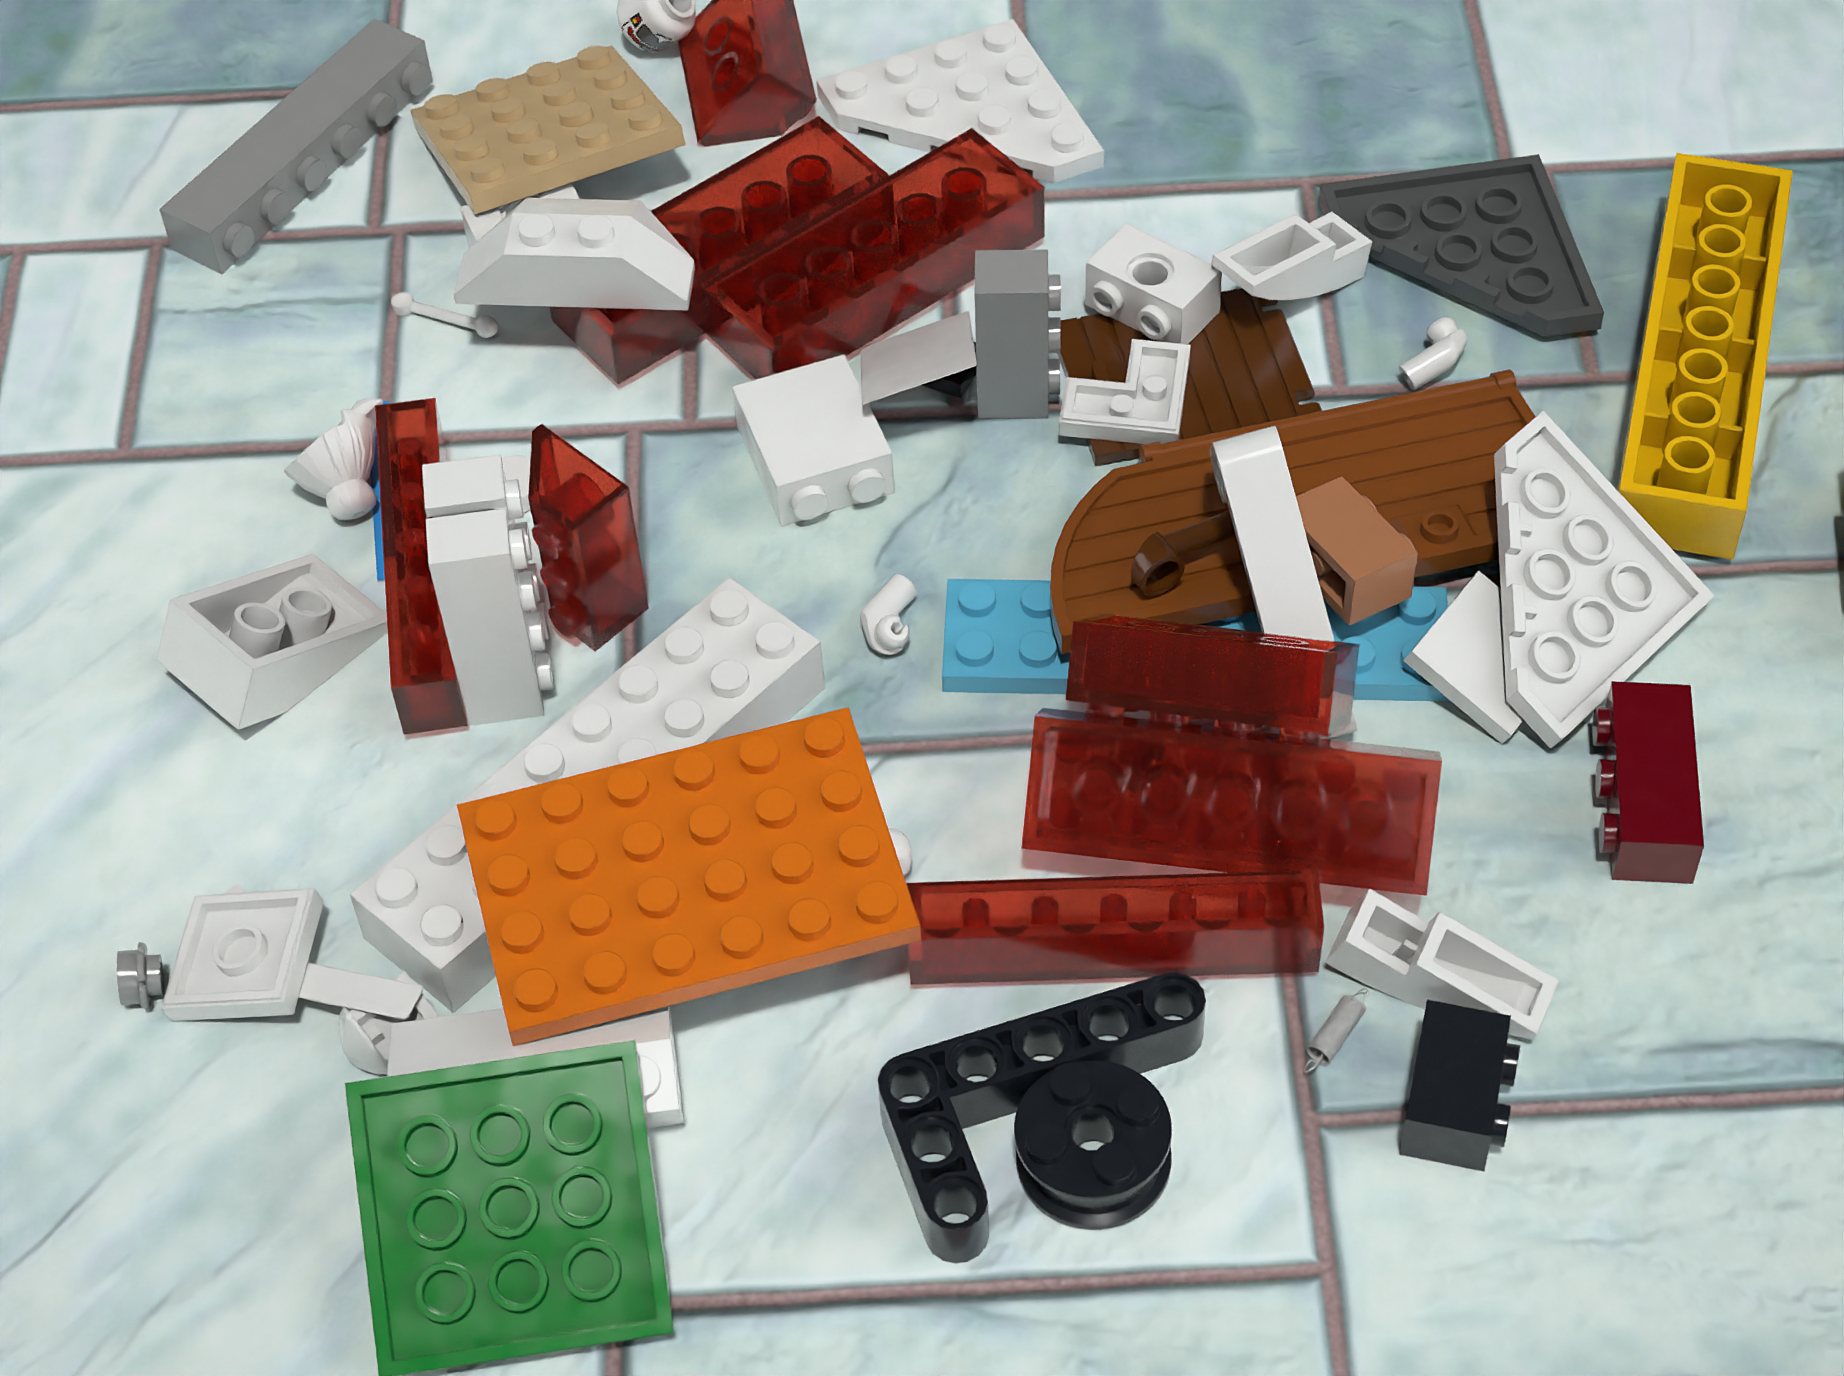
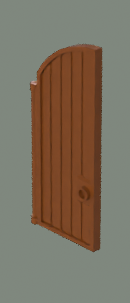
[1050,369,1536,654]

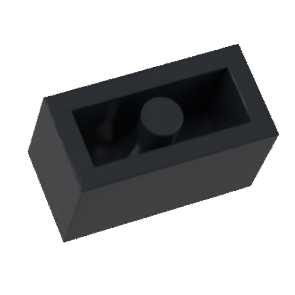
[1399,1000,1520,1172]

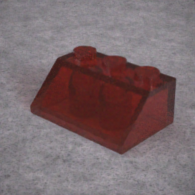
[678,0,817,147]
[528,424,649,652]

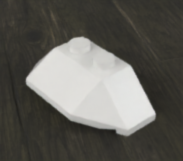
[454,198,695,310]

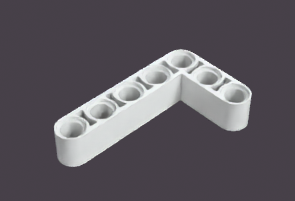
[1209,425,1357,747]

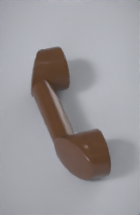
[1131,509,1235,596]

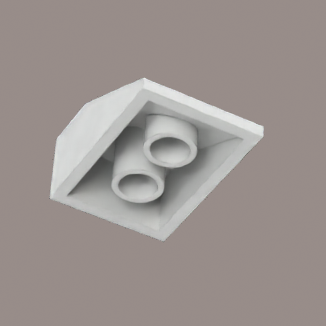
[156,554,394,730]

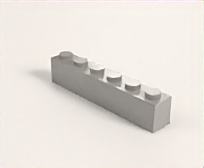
[159,18,433,274]

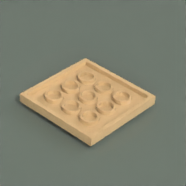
[410,45,686,214]

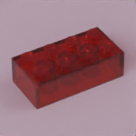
[1065,614,1359,743]

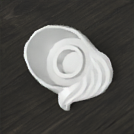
[284,397,385,521]

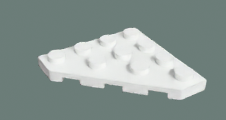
[816,19,1104,183]
[1494,411,1715,748]

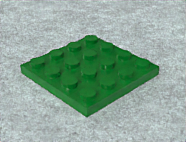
[345,1040,675,1376]

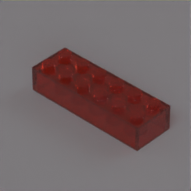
[549,116,891,384]
[700,128,1045,380]
[1021,708,1442,896]

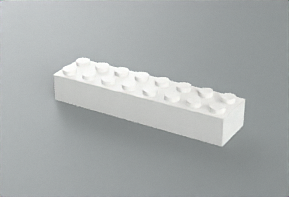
[349,577,825,1013]

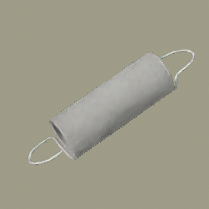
[1304,988,1368,1073]

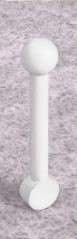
[391,292,498,338]

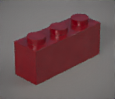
[1592,681,1704,884]

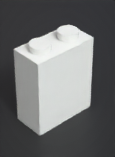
[732,354,895,526]

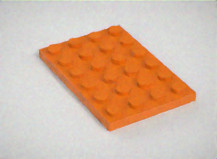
[457,707,921,1046]

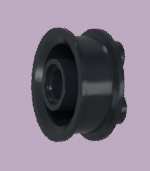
[1014,1060,1172,1229]

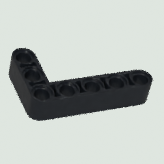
[878,972,1206,1263]

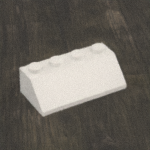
[387,1006,684,1129]

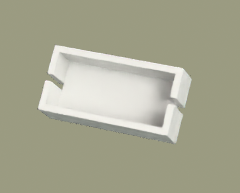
[422,454,554,726]

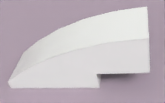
[1211,212,1373,300]
[1325,888,1559,1039]

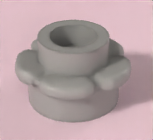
[117,942,164,1008]

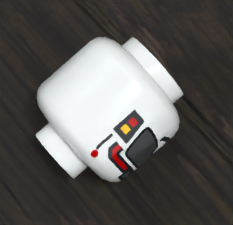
[617,0,696,53]

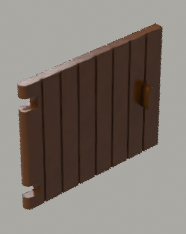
[1057,288,1322,465]

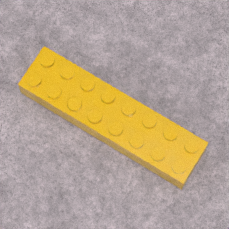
[1617,153,1793,560]

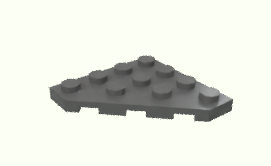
[1318,154,1604,337]

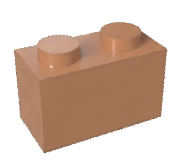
[1296,476,1418,626]

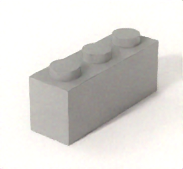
[974,249,1061,419]

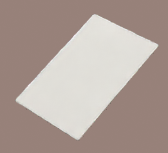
[860,311,977,404]

